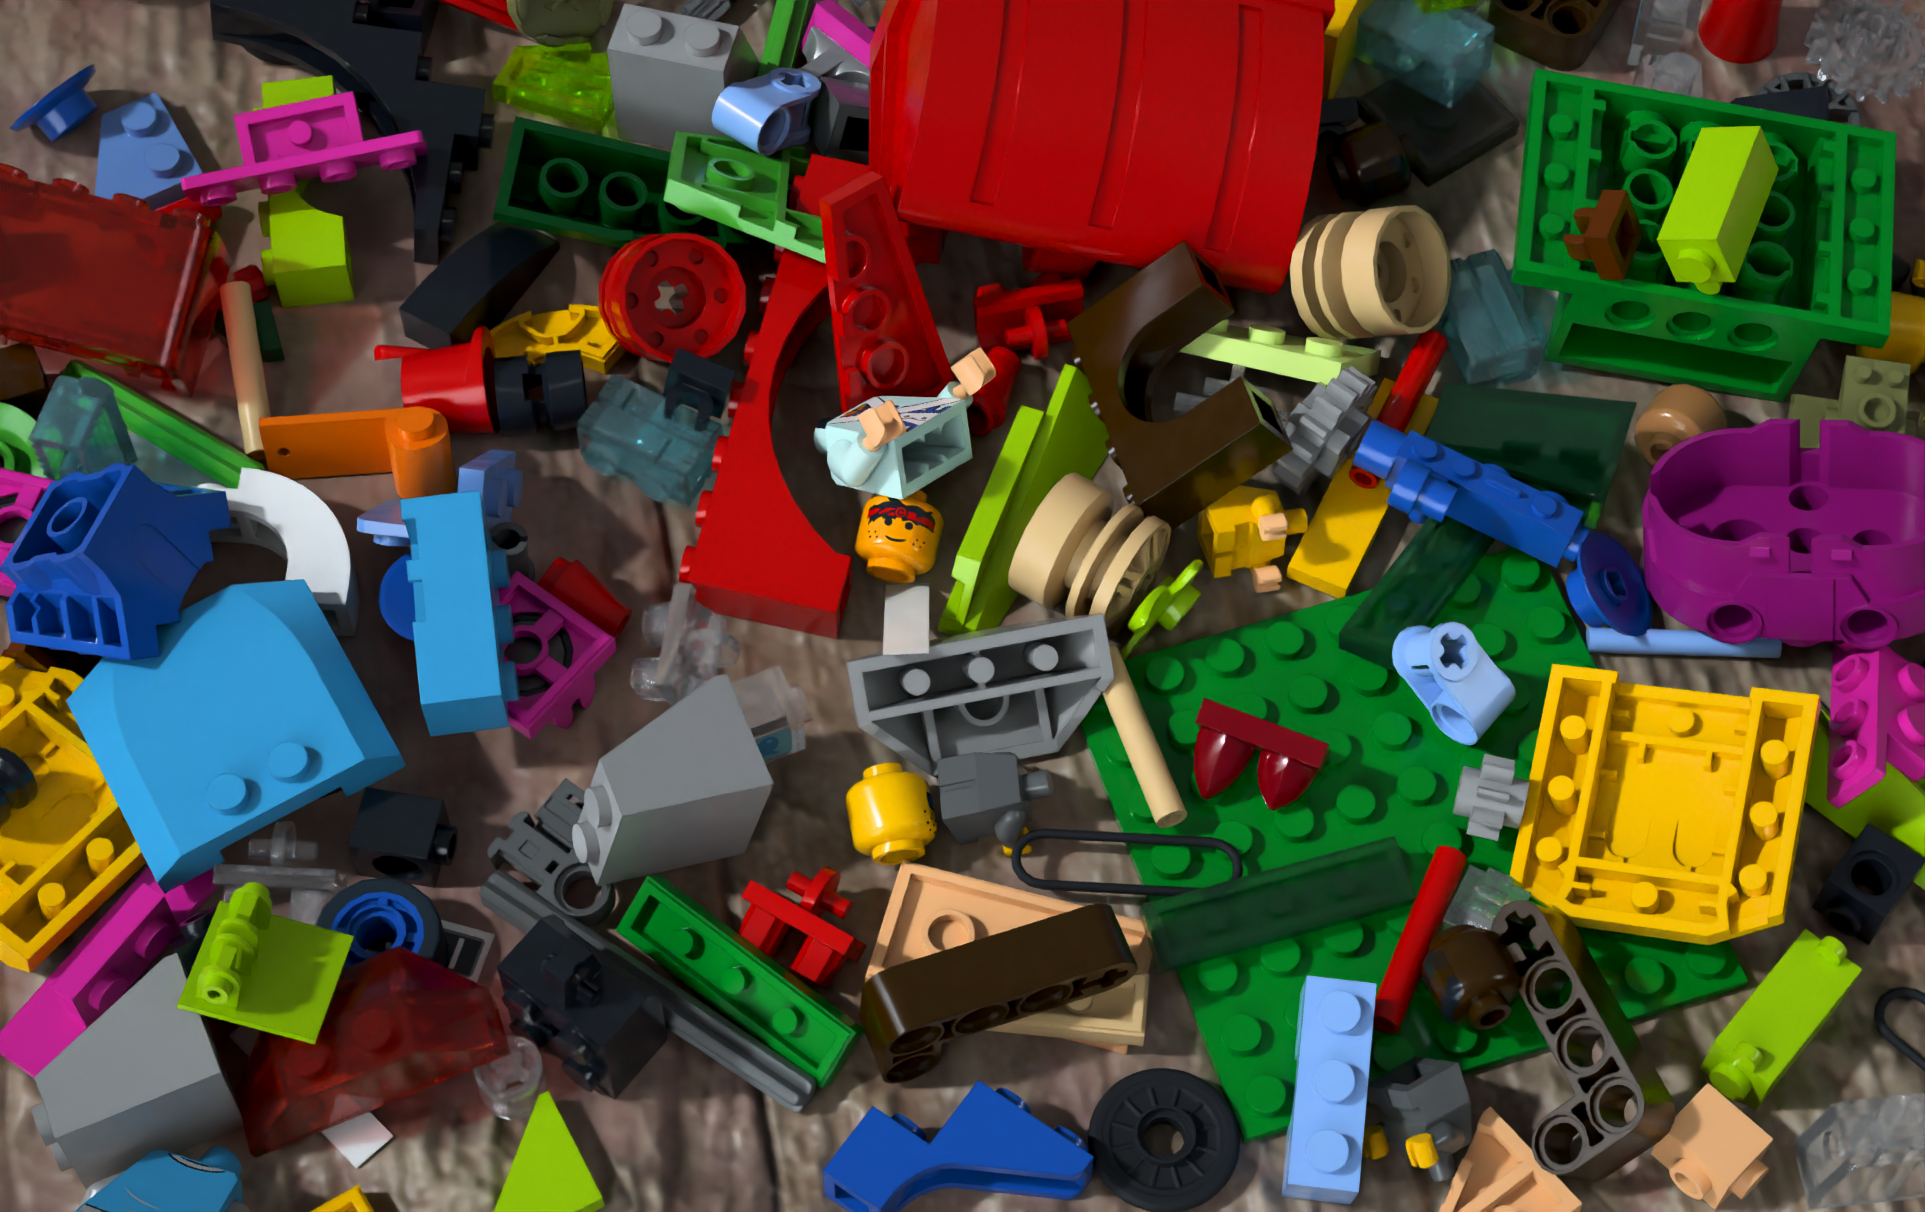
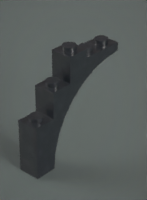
[210,0,495,265]

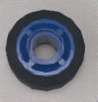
[315,877,447,1015]

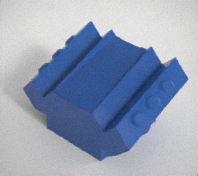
[0,462,232,660]

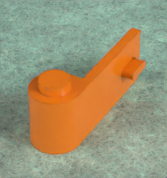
[259,406,457,499]

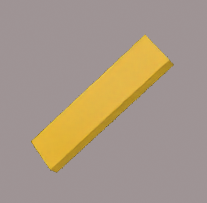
[1286,377,1441,599]

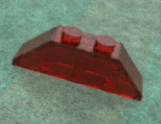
[236,946,511,1158]

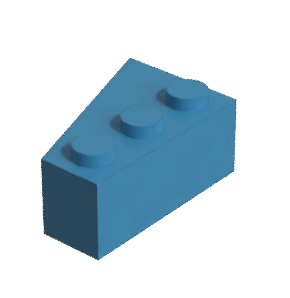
[400,490,519,737]

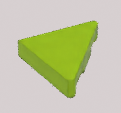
[494,1091,605,1212]

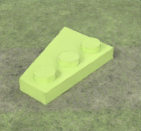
[1179,317,1382,385]

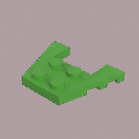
[663,131,826,264]

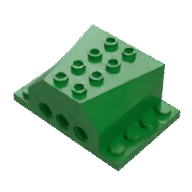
[1511,69,1896,403]

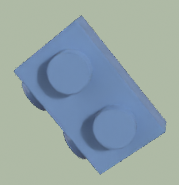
[357,449,523,546]

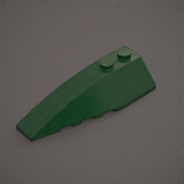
[493,116,793,251]

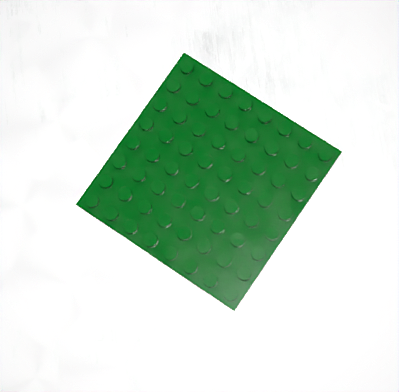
[1079,548,1748,1144]

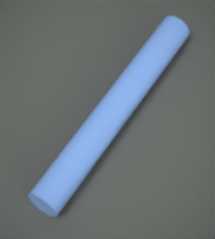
[1585,627,1782,658]

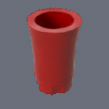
[1698,0,1783,64]

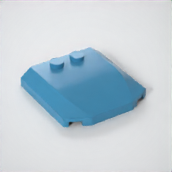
[66,579,406,894]

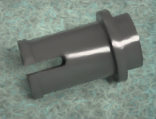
[490,522,535,582]

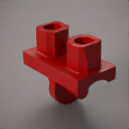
[973,272,1084,360]
[738,866,867,988]

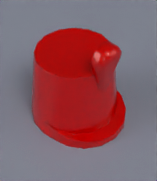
[374,326,500,434]

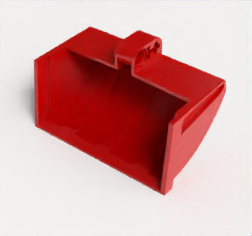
[869,0,1335,295]

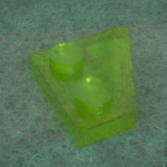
[493,43,615,131]

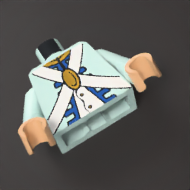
[814,347,996,499]

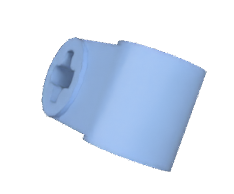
[712,67,821,156]
[1392,622,1516,746]

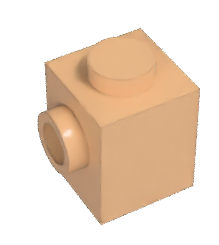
[1651,1083,1773,1210]

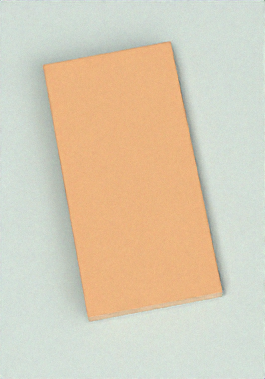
[865,860,1160,1055]

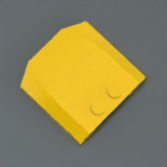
[0,656,147,973]
[1510,664,1821,945]

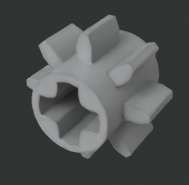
[1452,753,1529,841]

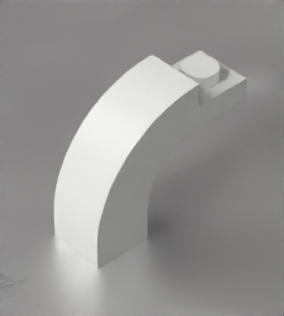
[190,467,360,637]

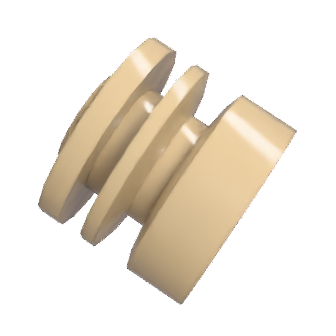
[1290,205,1452,340]
[1008,472,1171,640]

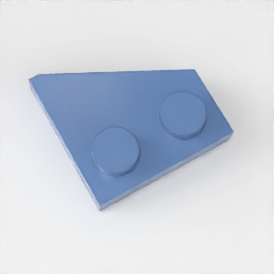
[94,92,203,232]

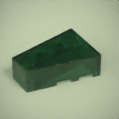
[1426,383,1637,530]

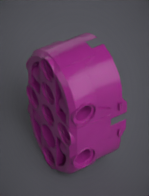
[1642,419,1925,650]

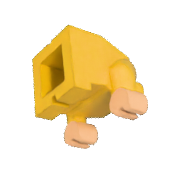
[1196,485,1308,593]

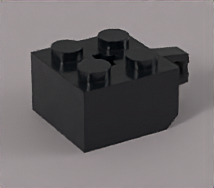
[497,914,668,1100]

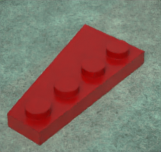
[819,171,955,414]

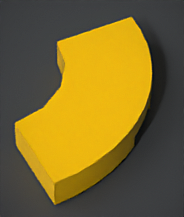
[490,304,626,375]

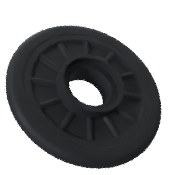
[1088,1068,1240,1212]

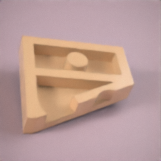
[1439,1106,1582,1212]

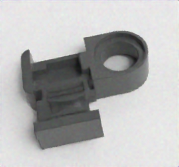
[487,778,616,927]

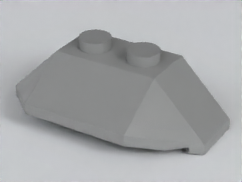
[846,613,1115,776]

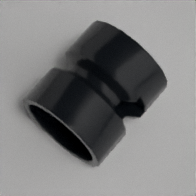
[493,350,589,437]

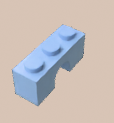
[1281,975,1377,1205]

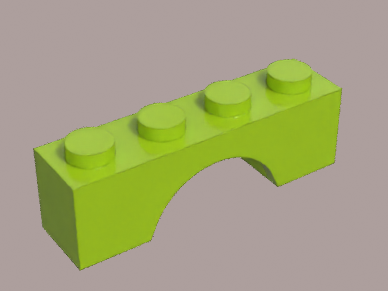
[253,75,355,308]

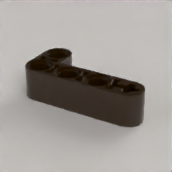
[1486,0,1623,71]
[1492,900,1675,1182]
[859,903,1138,1084]

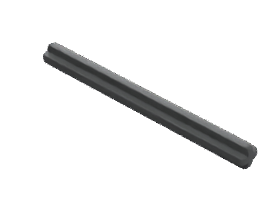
[479,871,817,1112]

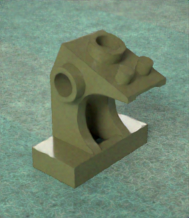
[1788,355,1920,448]

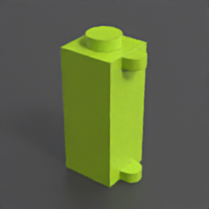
[1657,126,1779,295]
[1699,928,1863,1111]

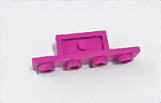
[180,91,429,207]
[1827,640,1925,808]
[0,866,221,1079]

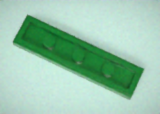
[615,874,865,1088]

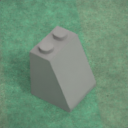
[607,3,760,149]
[572,673,774,886]
[31,953,246,1189]

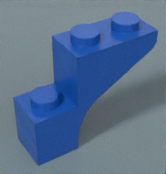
[823,1080,1094,1212]

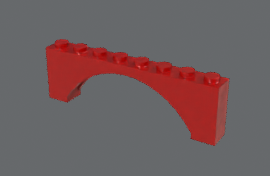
[679,154,948,639]

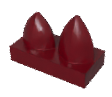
[1194,698,1331,811]

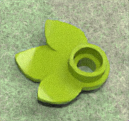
[1121,559,1204,661]

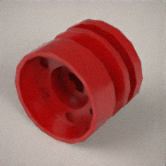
[599,233,746,363]

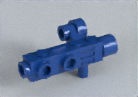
[1352,419,1591,568]

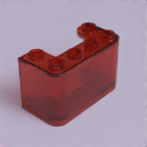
[0,163,232,398]

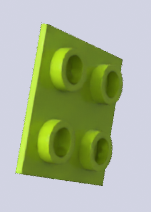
[177,882,354,1045]

